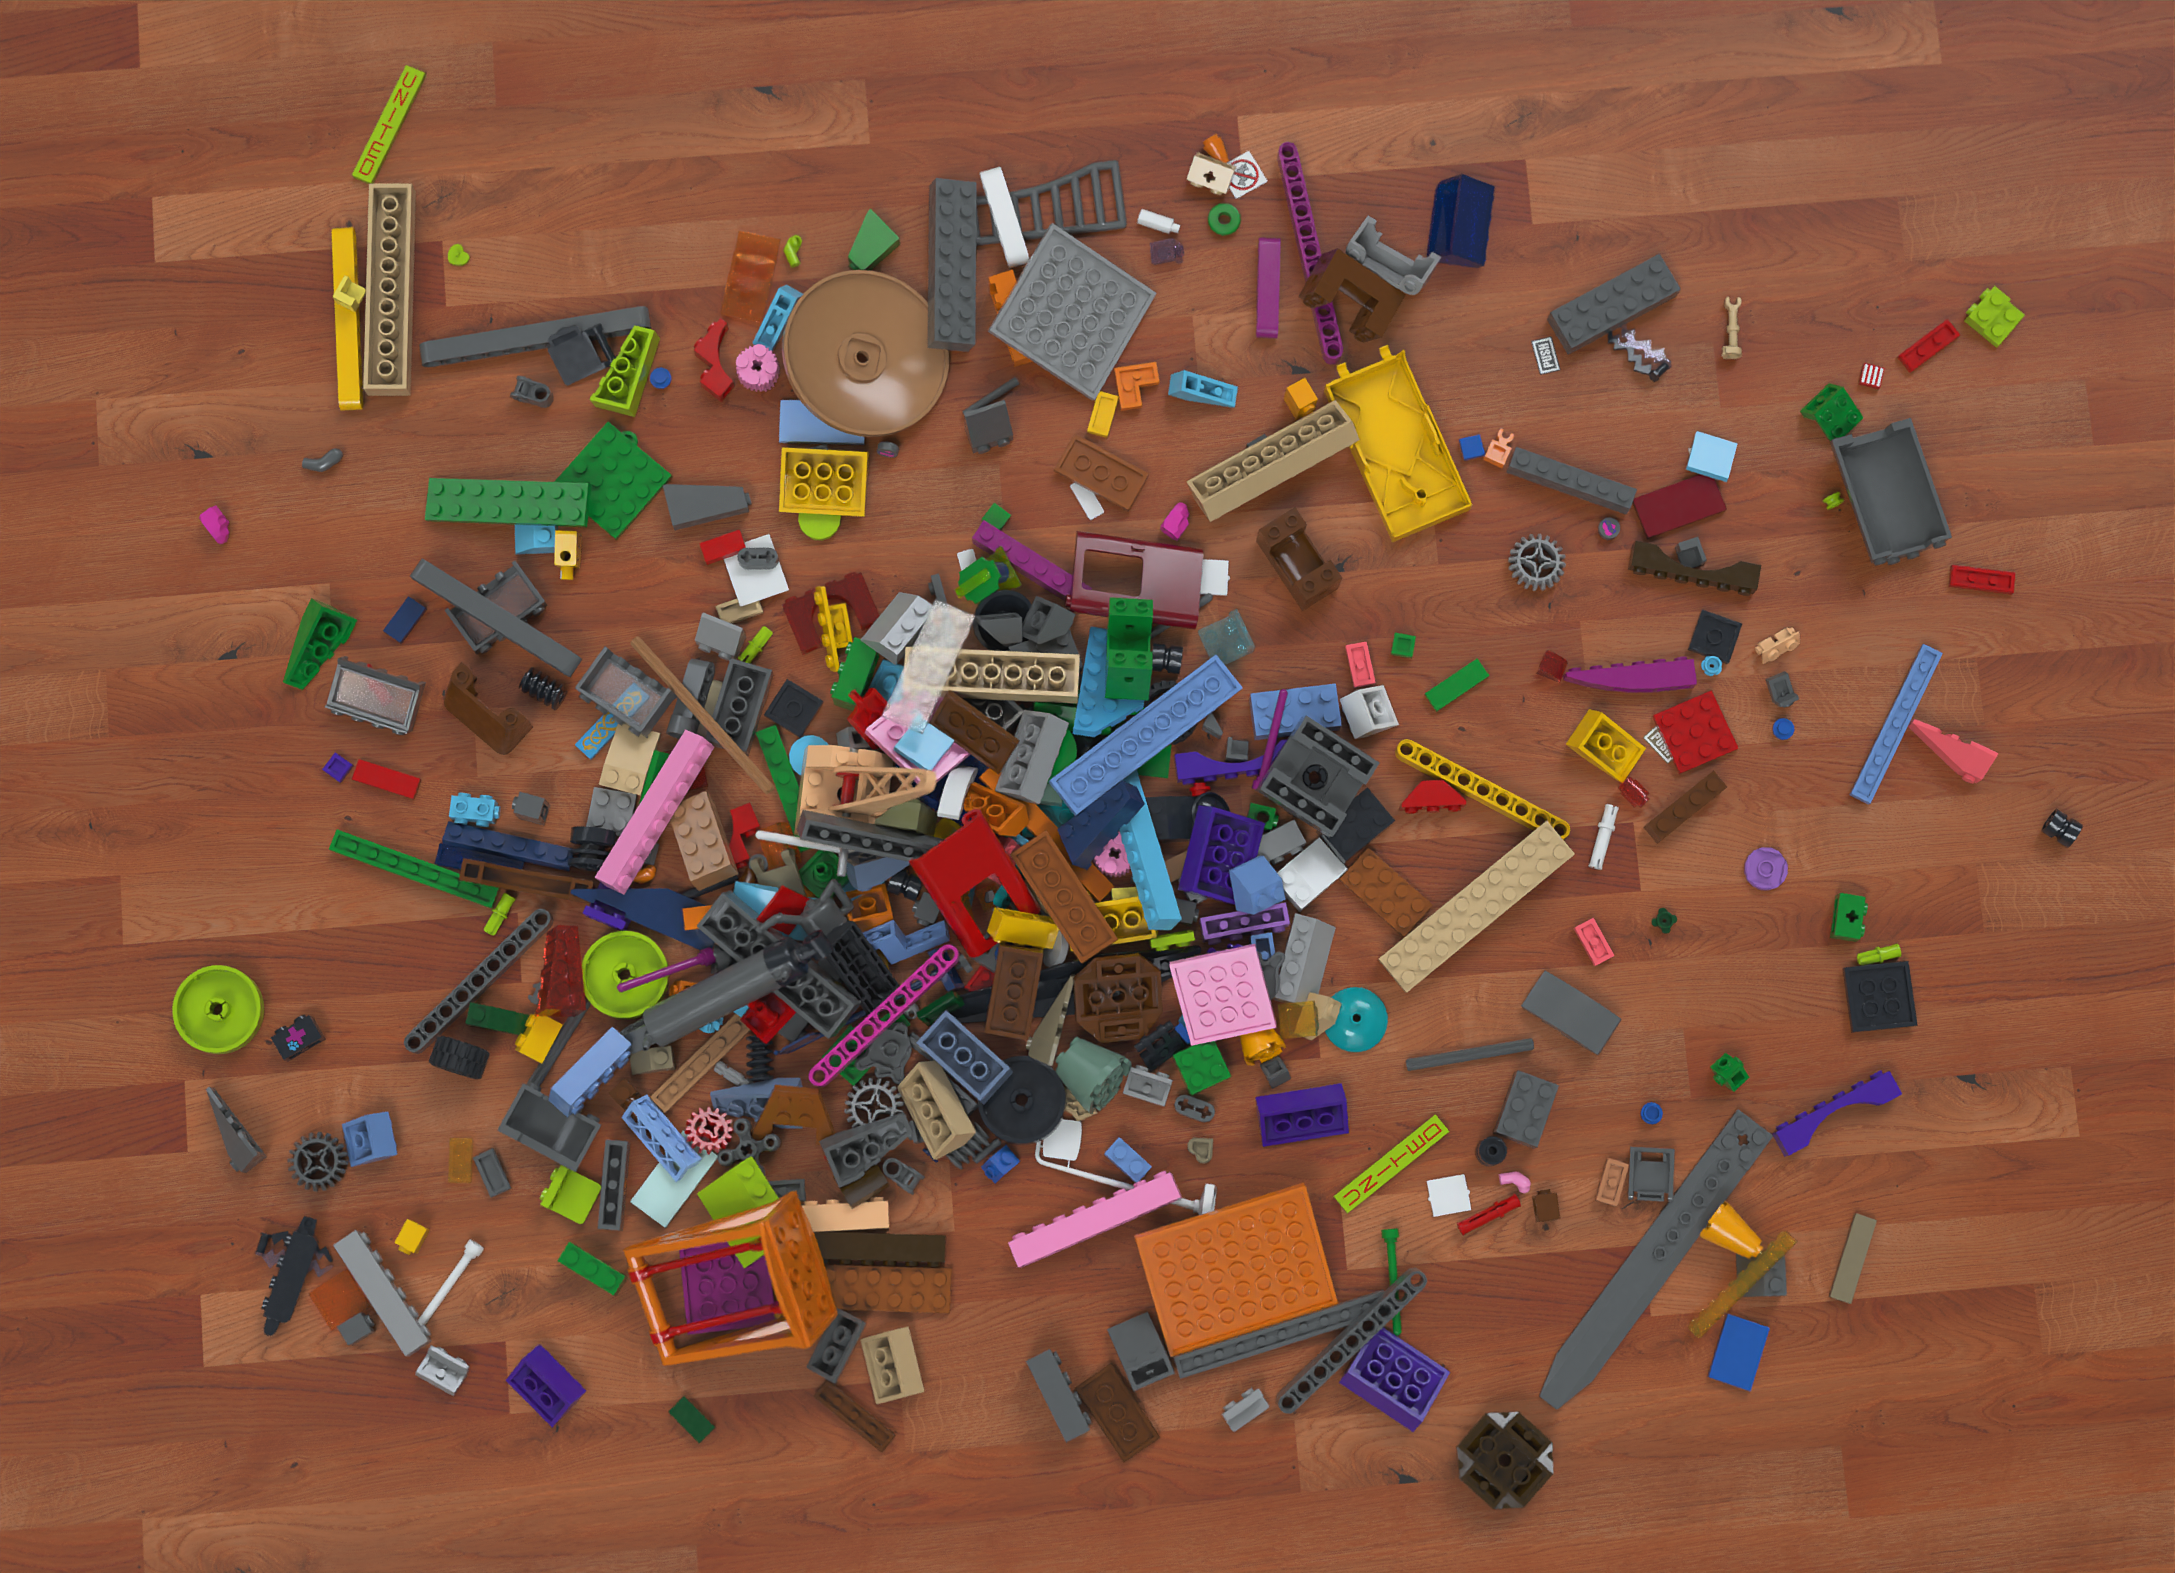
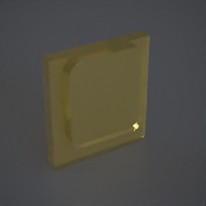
[1278,1001,1319,1039]

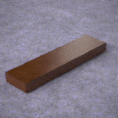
[813,1379,896,1453]

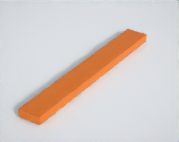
[979,768,1115,902]

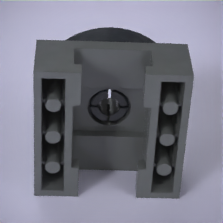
[1256,715,1379,837]

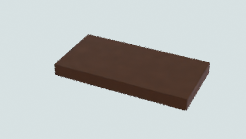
[929,690,1020,774]
[1074,1363,1161,1462]

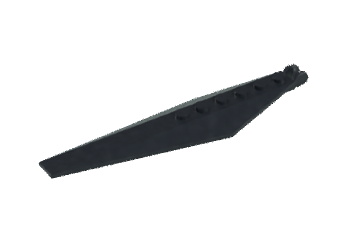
[951,945,1202,1023]

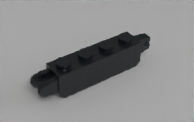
[261,1215,319,1336]

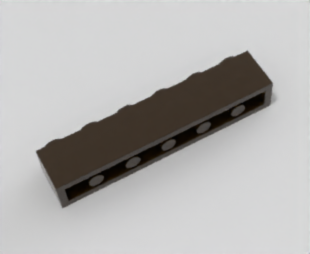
[814,1232,946,1267]

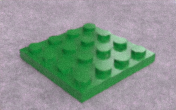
[554,422,673,540]

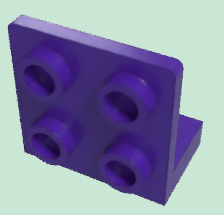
[583,882,632,931]

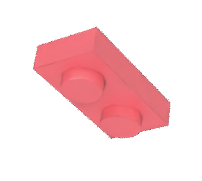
[1345,641,1376,688]
[1573,918,1614,967]

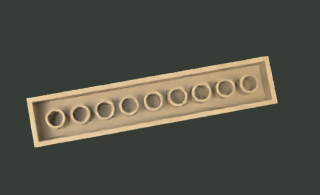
[363,184,416,396]
[1378,821,1575,993]

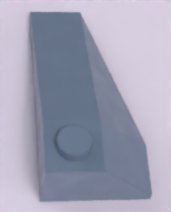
[846,851,910,891]
[710,1078,803,1128]

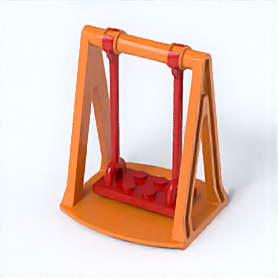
[623,1191,838,1366]

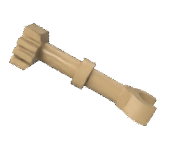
[1722,297,1742,359]

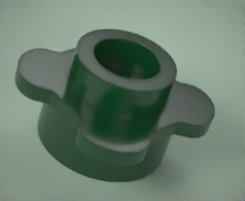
[1651,908,1677,934]

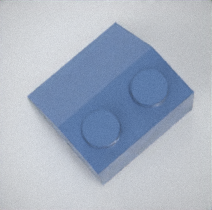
[1229,855,1285,914]
[342,1112,398,1167]

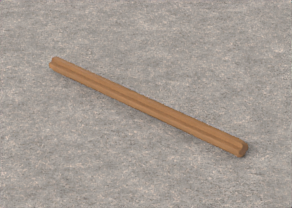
[630,636,774,794]

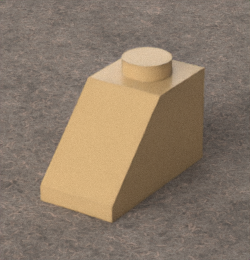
[1296,992,1342,1040]

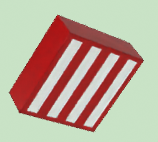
[1858,363,1885,390]

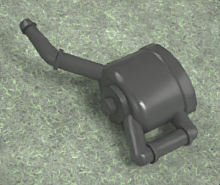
[755,879,854,936]

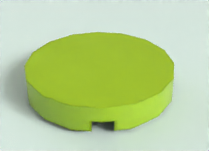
[798,513,841,541]

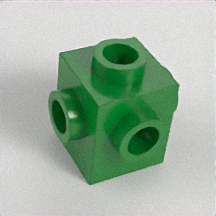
[1710,1053,1750,1092]

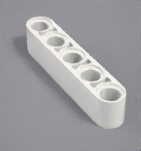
[980,167,1029,268]

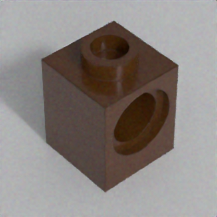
[1532,1189,1561,1222]

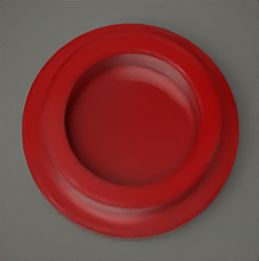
[1189,782,1211,797]

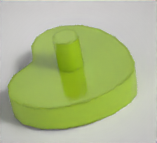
[448,244,470,266]

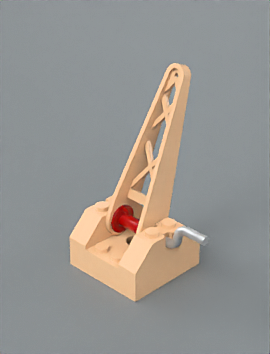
[794,745,937,877]

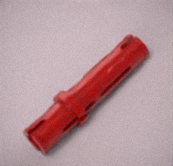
[1456,1194,1521,1236]

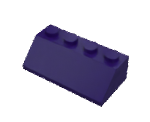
[1256,1083,1349,1147]

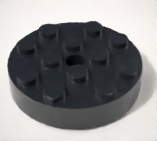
[978,1056,1066,1145]

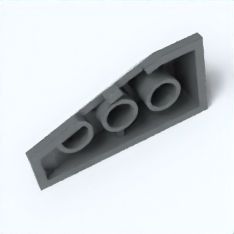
[819,1113,912,1188]

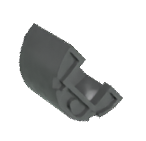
[497,1082,601,1172]

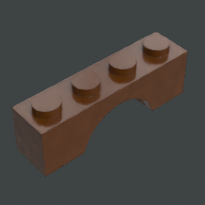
[1643,770,1727,844]

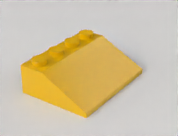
[779,447,869,516]

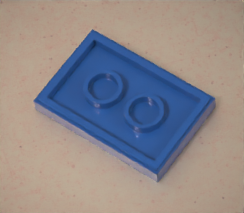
[1707,1314,1770,1391]

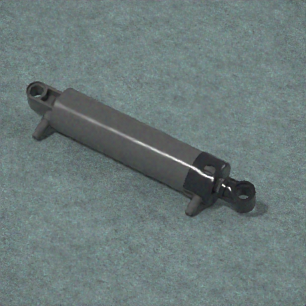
[620,930,834,1054]

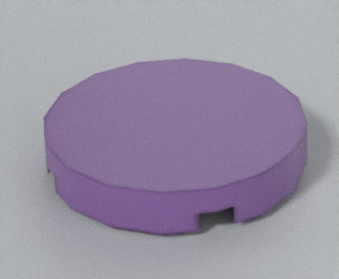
[1744,847,1788,891]

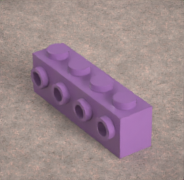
[1199,903,1290,945]

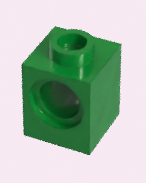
[1247,803,1279,832]

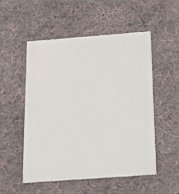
[724,534,789,607]

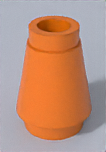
[1203,134,1230,163]

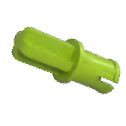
[738,626,773,664]
[484,893,516,936]
[1857,944,1901,966]

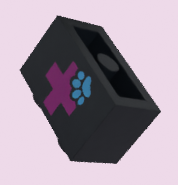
[271,1014,326,1062]

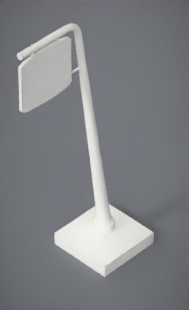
[1035,1119,1217,1215]

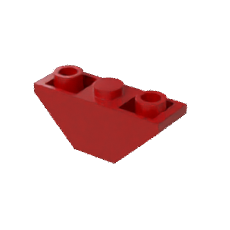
[1399,780,1466,814]

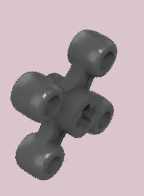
[717,1118,781,1175]

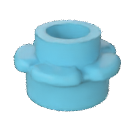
[1701,656,1722,676]

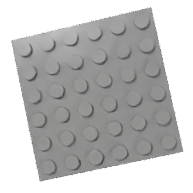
[988,223,1156,400]

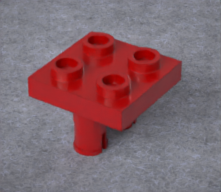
[740,992,796,1044]

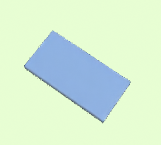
[779,400,865,445]

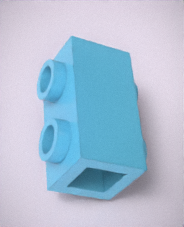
[449,793,501,827]

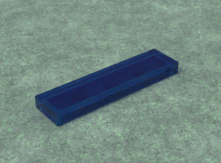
[435,843,525,870]

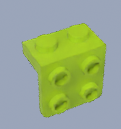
[540,1165,601,1224]

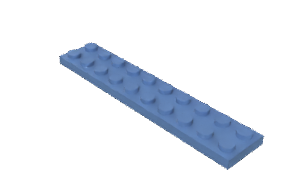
[1049,655,1243,816]

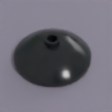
[973,589,1032,651]

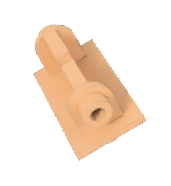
[1755,627,1800,664]

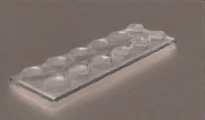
[882,599,975,734]

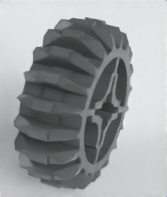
[287,1132,348,1192]

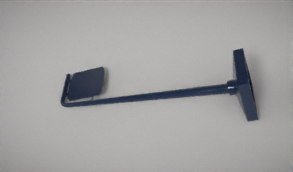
[774,948,965,1055]

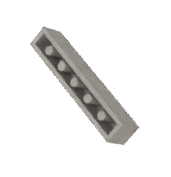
[1178,820,1306,904]
[333,1230,431,1356]

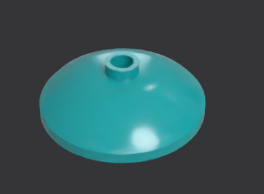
[1325,987,1388,1052]

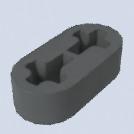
[737,547,779,570]
[1174,1095,1215,1123]

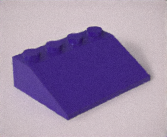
[1178,805,1265,905]
[1339,1328,1450,1432]

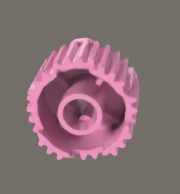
[736,344,780,392]
[1093,832,1131,877]

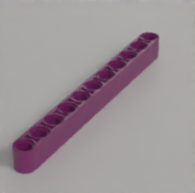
[1277,142,1343,365]

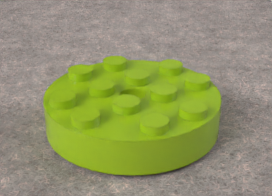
[580,931,670,1019]
[172,965,264,1054]

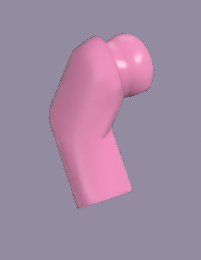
[1499,1172,1531,1193]

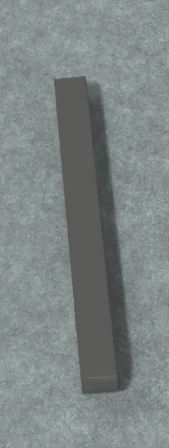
[419,306,651,367]

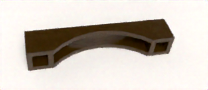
[1628,541,1761,596]

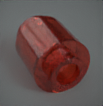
[1618,777,1650,808]

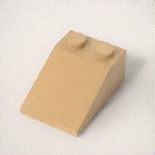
[599,724,661,796]

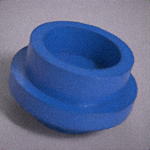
[650,368,671,389]
[1772,718,1794,740]
[1640,1102,1663,1124]

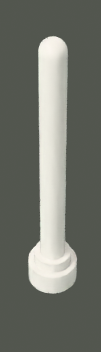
[756,831,854,855]
[418,1239,484,1326]

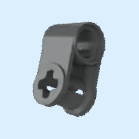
[510,376,554,408]
[883,1158,925,1195]

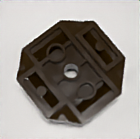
[1456,1412,1553,1510]

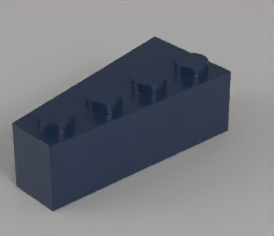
[1057,780,1145,870]

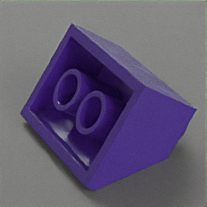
[506,1344,586,1427]

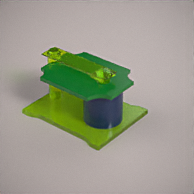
[954,546,1022,604]

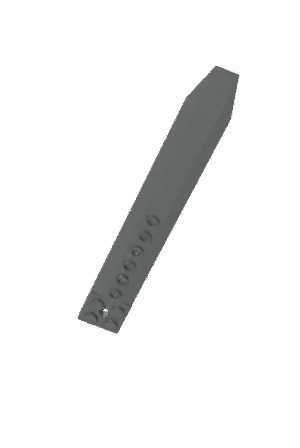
[1539,1109,1773,1410]

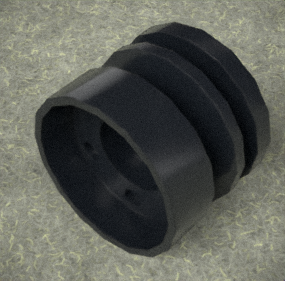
[567,826,617,872]

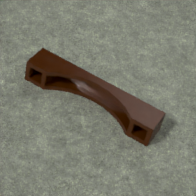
[459,858,594,904]

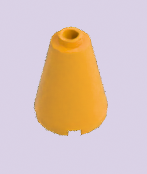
[1239,1028,1286,1066]
[1699,1201,1763,1259]

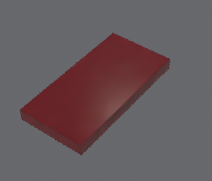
[1633,474,1727,539]

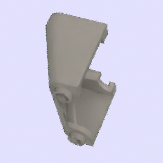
[1345,216,1441,295]

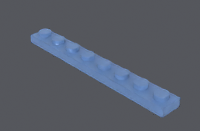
[1849,644,1943,805]

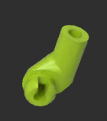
[784,235,802,268]

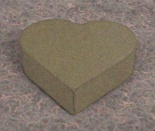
[1187,1138,1213,1164]

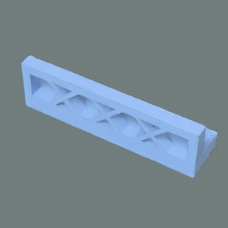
[621,1095,702,1182]

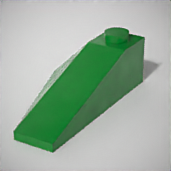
[283,598,357,690]

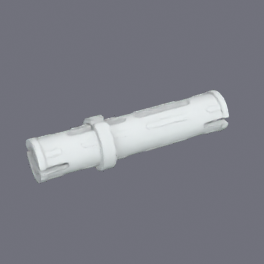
[1588,804,1619,870]

